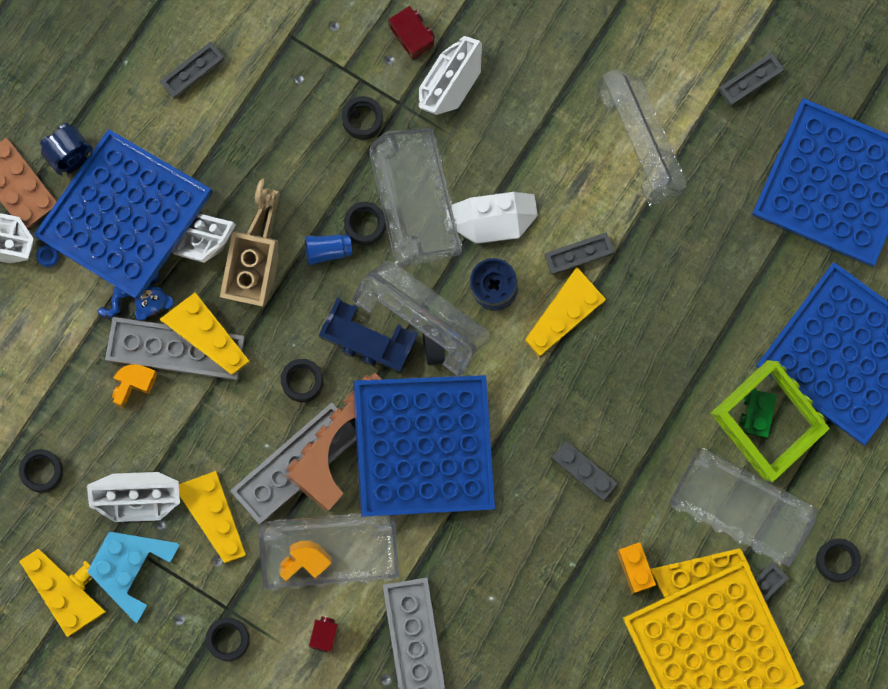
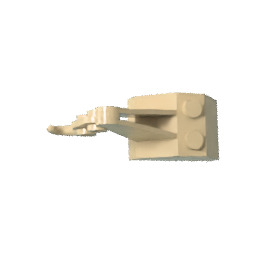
[220,178,280,306]

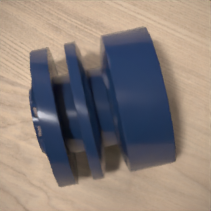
[470,258,518,311]

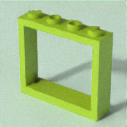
[710,360,830,482]

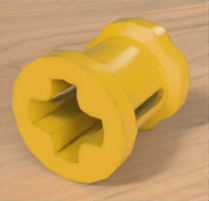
[69,560,92,591]

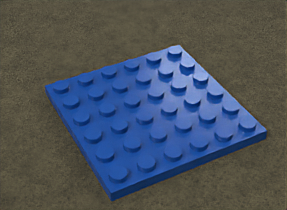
[752,98,888,267]
[33,129,213,301]
[755,262,888,446]
[353,375,495,517]

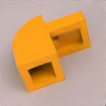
[112,364,158,409]
[280,541,332,581]

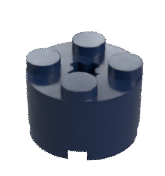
[40,123,93,175]

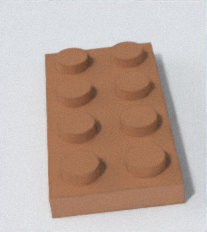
[0,137,56,229]

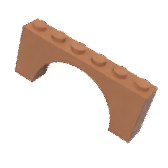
[285,373,381,511]

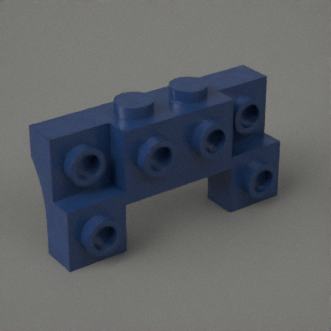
[319,297,418,373]

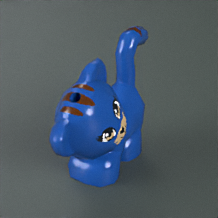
[97,272,174,321]

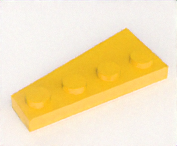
[525,267,606,357]
[160,293,250,376]
[179,471,246,564]
[650,548,751,598]
[19,549,106,637]

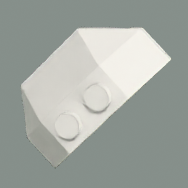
[419,36,482,115]
[448,192,538,244]
[0,213,34,264]
[172,214,236,263]
[87,472,180,522]

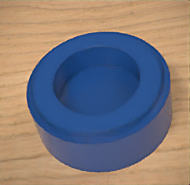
[36,245,59,268]

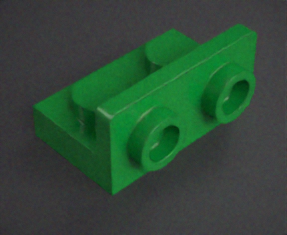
[738,388,777,439]

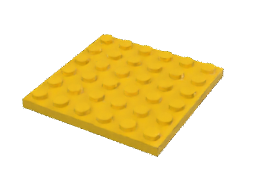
[622,560,804,689]

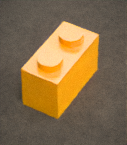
[617,542,656,594]

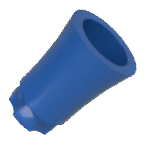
[305,234,352,266]

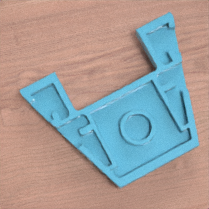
[87,532,180,623]

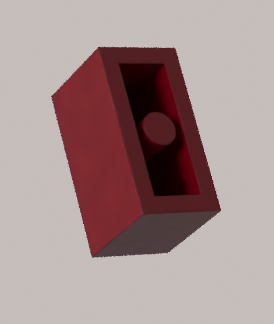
[388,6,435,60]
[309,616,339,654]

